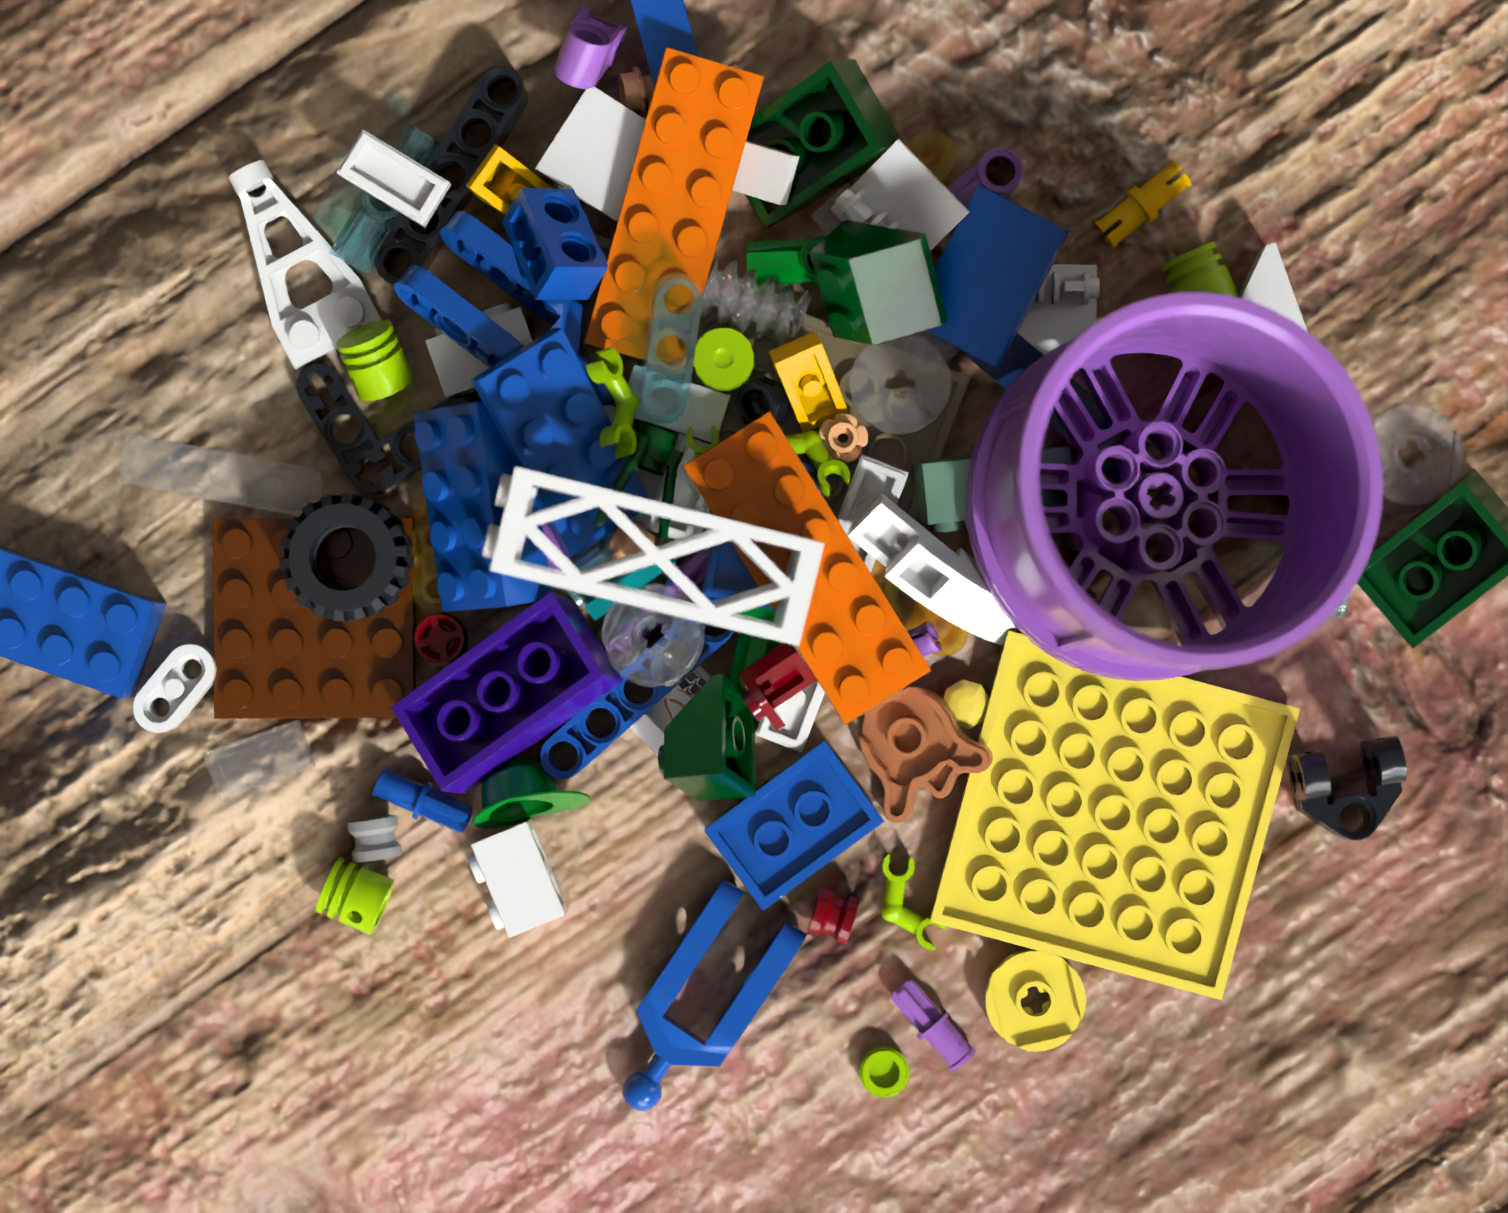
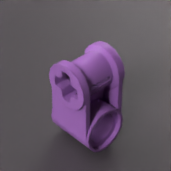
[554,5,629,89]

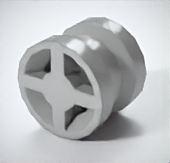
[347,815,402,863]

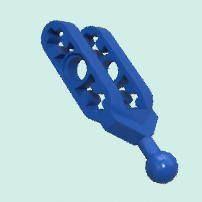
[394,211,615,406]
[622,879,807,1111]

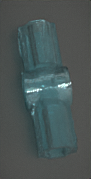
[329,123,441,276]

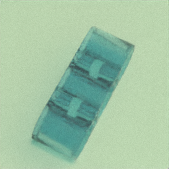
[639,272,702,425]

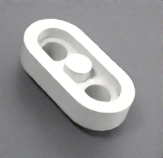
[133,644,217,733]

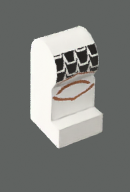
[630,666,711,756]

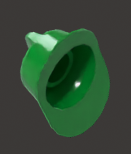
[472,758,590,829]

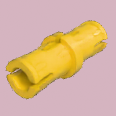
[1093,160,1192,248]

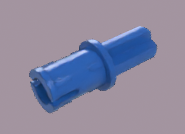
[372,767,473,833]

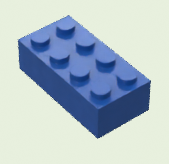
[413,401,552,612]
[0,545,167,699]

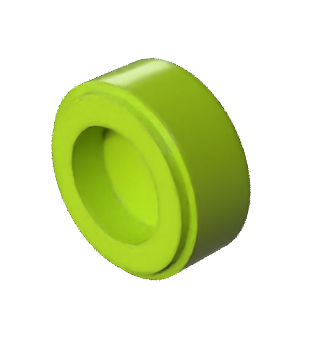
[859,1045,909,1098]

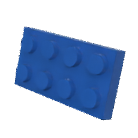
[471,328,650,557]

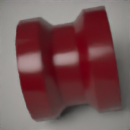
[414,614,468,664]
[807,886,860,946]

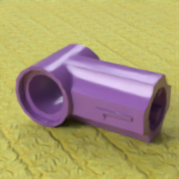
[946,148,1023,236]

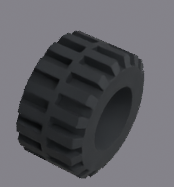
[279,493,414,621]

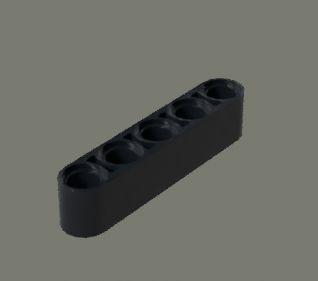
[375,66,528,287]

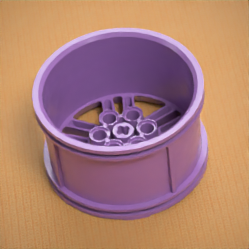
[965,292,1383,681]

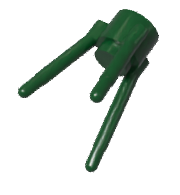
[594,422,684,541]

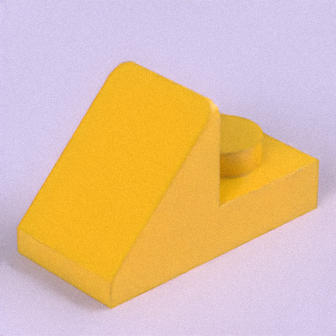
[466,144,553,216]
[769,331,849,433]

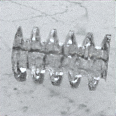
[699,258,813,347]

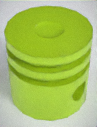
[1160,241,1240,298]
[336,320,414,402]
[693,328,754,392]
[315,857,395,936]

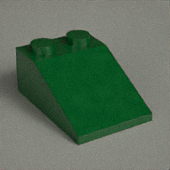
[746,59,904,228]
[1356,468,1508,649]

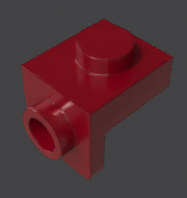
[739,643,817,731]

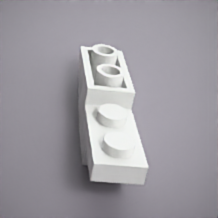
[848,494,1018,645]

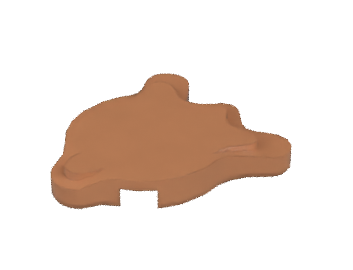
[859,685,993,823]

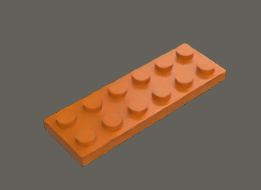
[583,47,764,371]
[683,412,931,725]

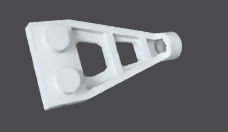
[228,160,383,370]

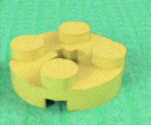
[984,949,1086,1052]

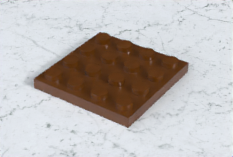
[213,518,416,719]

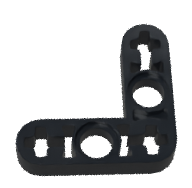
[296,364,471,494]

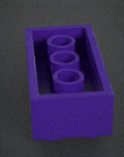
[391,592,624,794]

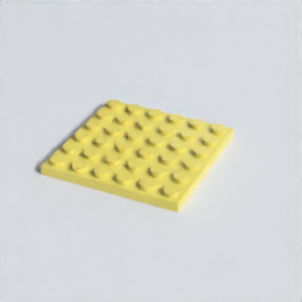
[930,630,1300,1000]

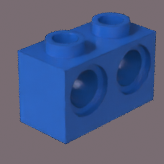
[502,188,608,300]

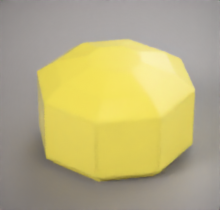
[943,679,989,729]

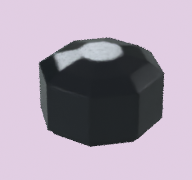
[735,376,789,424]

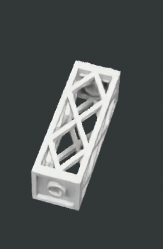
[482,466,825,646]

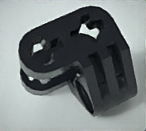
[1287,736,1407,840]

